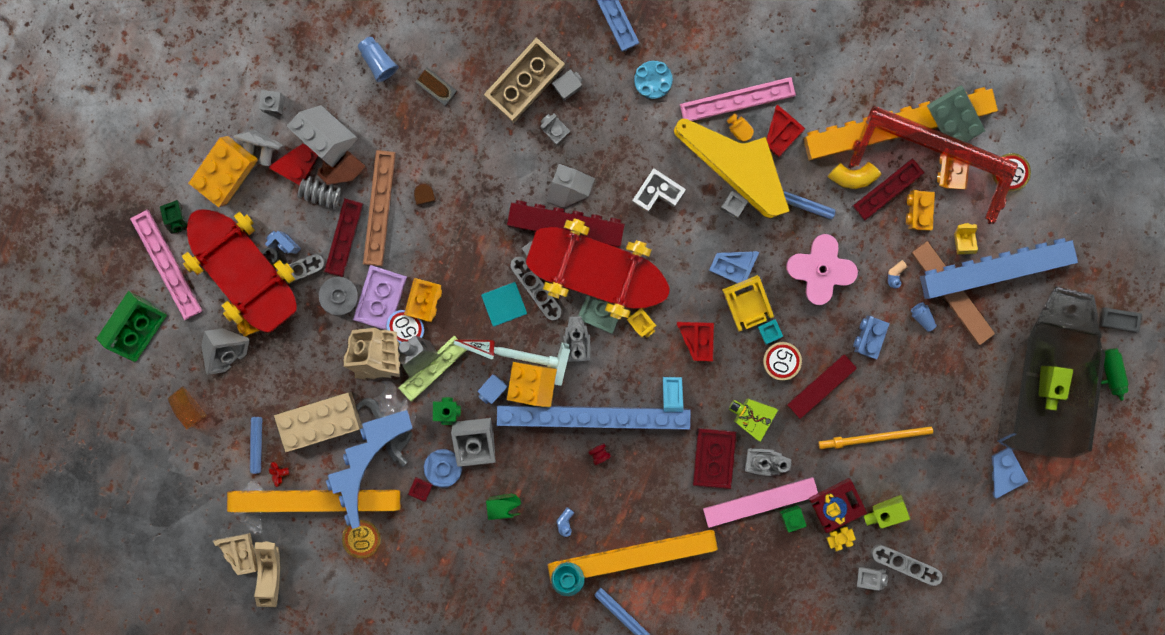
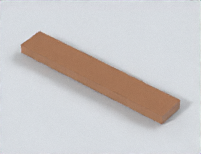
[363,150,396,267]
[911,241,995,345]

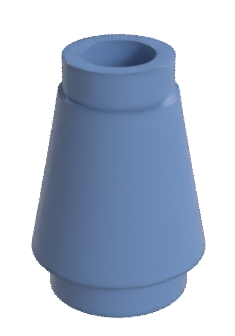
[911,302,937,332]

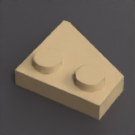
[213,533,258,575]

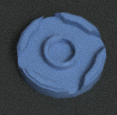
[424,449,462,487]

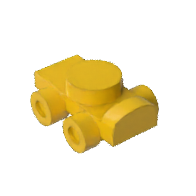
[826,527,856,551]

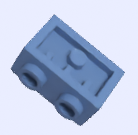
[265,231,301,254]
[853,316,890,359]

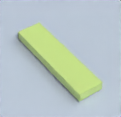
[399,336,467,402]

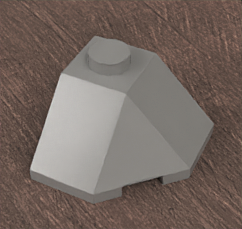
[546,164,595,208]
[201,328,249,375]

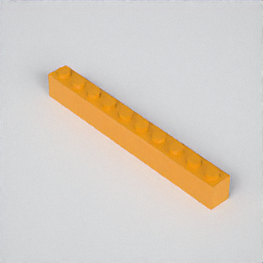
[803,87,998,161]

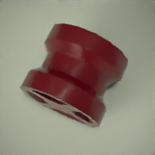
[588,443,612,465]

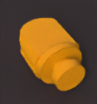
[727,113,754,141]

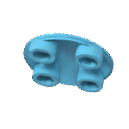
[634,61,673,99]

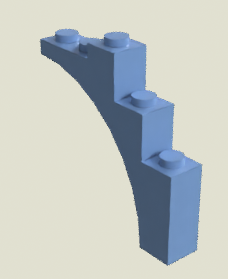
[326,410,413,529]

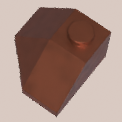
[317,151,365,185]

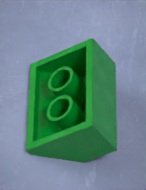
[96,291,167,362]

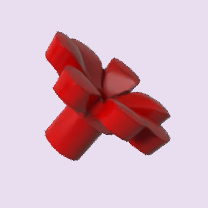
[269,462,289,487]

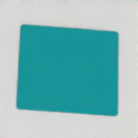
[481,282,527,326]

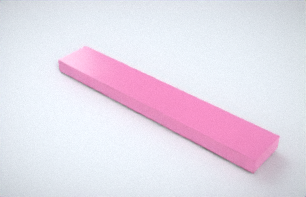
[680,77,796,121]
[131,210,203,320]
[703,477,818,528]

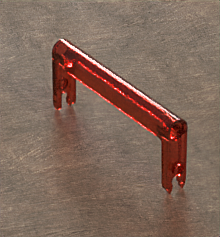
[848,105,1018,224]

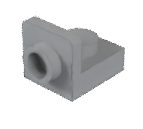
[540,113,570,145]
[857,567,888,591]

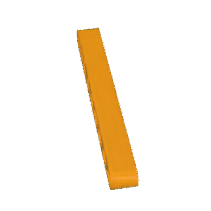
[227,490,400,512]
[547,530,718,584]

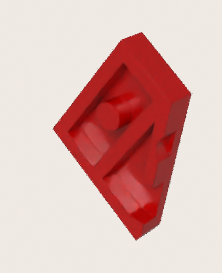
[766,105,805,158]
[269,143,319,185]
[677,322,714,361]

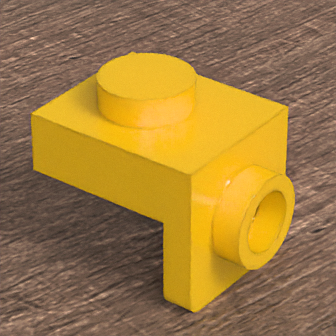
[954,223,978,254]
[627,308,657,338]

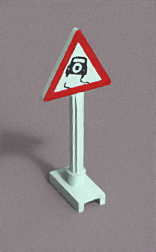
[453,340,570,386]

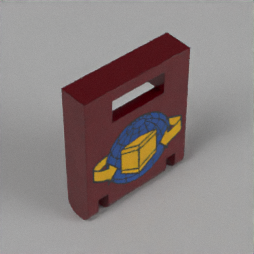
[809,478,867,533]

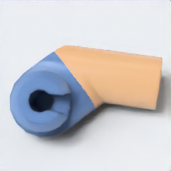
[888,260,908,289]

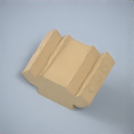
[343,328,400,380]

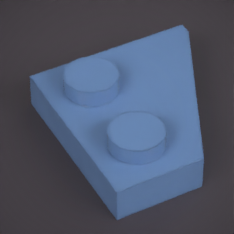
[709,251,759,283]
[992,447,1028,498]

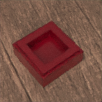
[408,477,433,502]

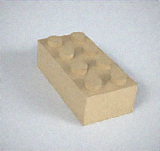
[484,37,565,123]
[274,392,363,452]

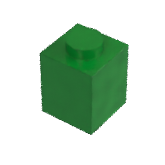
[779,505,806,533]

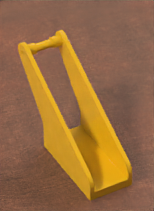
[674,119,789,218]

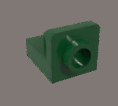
[160,200,188,234]

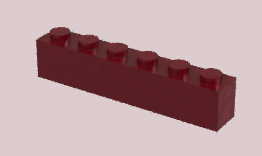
[507,200,625,247]

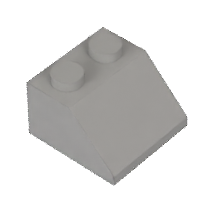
[451,418,496,467]

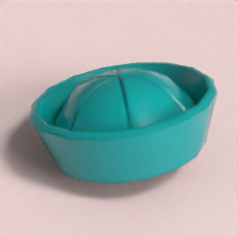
[551,562,585,596]

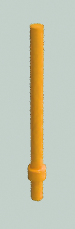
[818,426,933,449]

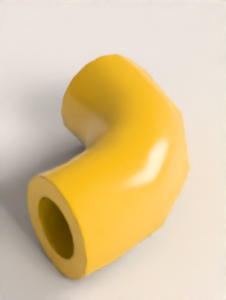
[827,162,881,189]

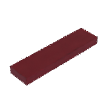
[852,158,924,221]
[324,198,364,277]
[786,354,857,419]

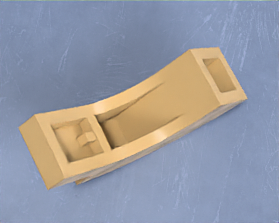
[254,541,280,607]

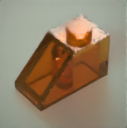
[167,386,207,429]

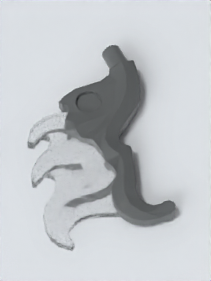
[356,380,416,467]

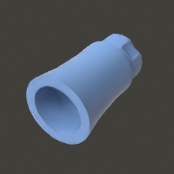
[358,37,399,82]

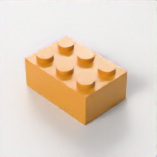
[188,136,258,207]

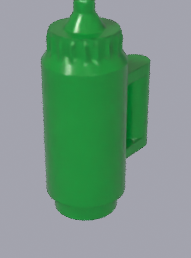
[1089,348,1129,401]

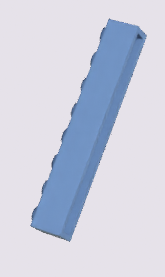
[920,238,1078,299]

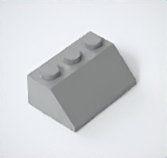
[287,105,358,167]

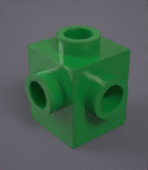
[433,397,461,425]

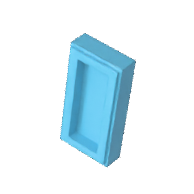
[663,377,683,412]

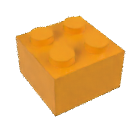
[507,362,557,407]

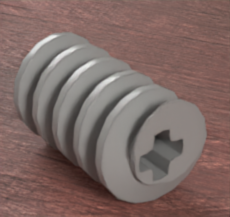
[297,176,341,210]

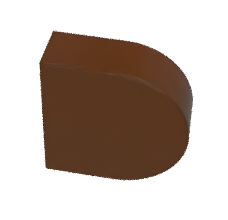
[414,184,436,205]

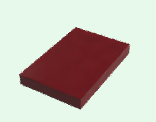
[693,428,736,489]

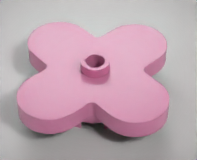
[786,234,858,305]

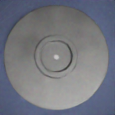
[319,277,358,316]

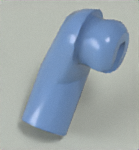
[557,507,574,537]

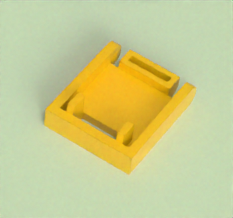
[722,275,774,332]

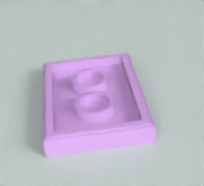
[353,265,407,330]

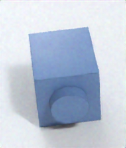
[477,374,508,404]

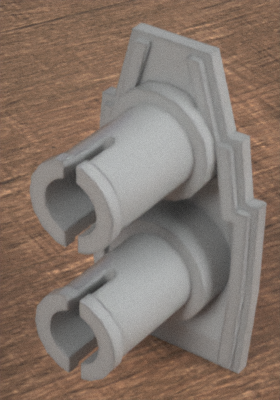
[233,130,283,166]
[563,316,590,362]
[745,448,792,476]

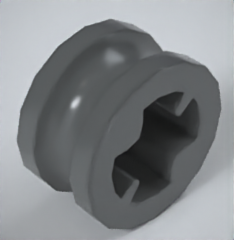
[261,247,279,265]

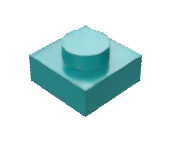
[757,319,783,344]

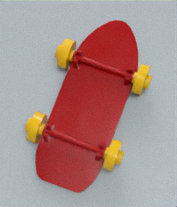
[182,209,297,333]
[526,219,670,320]

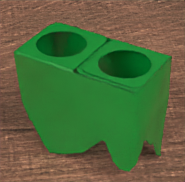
[486,494,521,520]

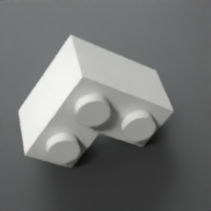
[632,168,686,213]

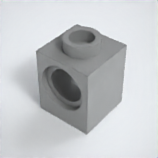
[552,70,583,101]
[259,90,285,115]
[720,191,748,219]

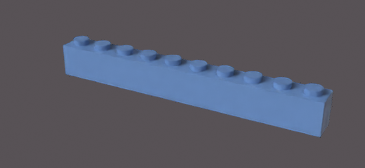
[497,405,691,429]

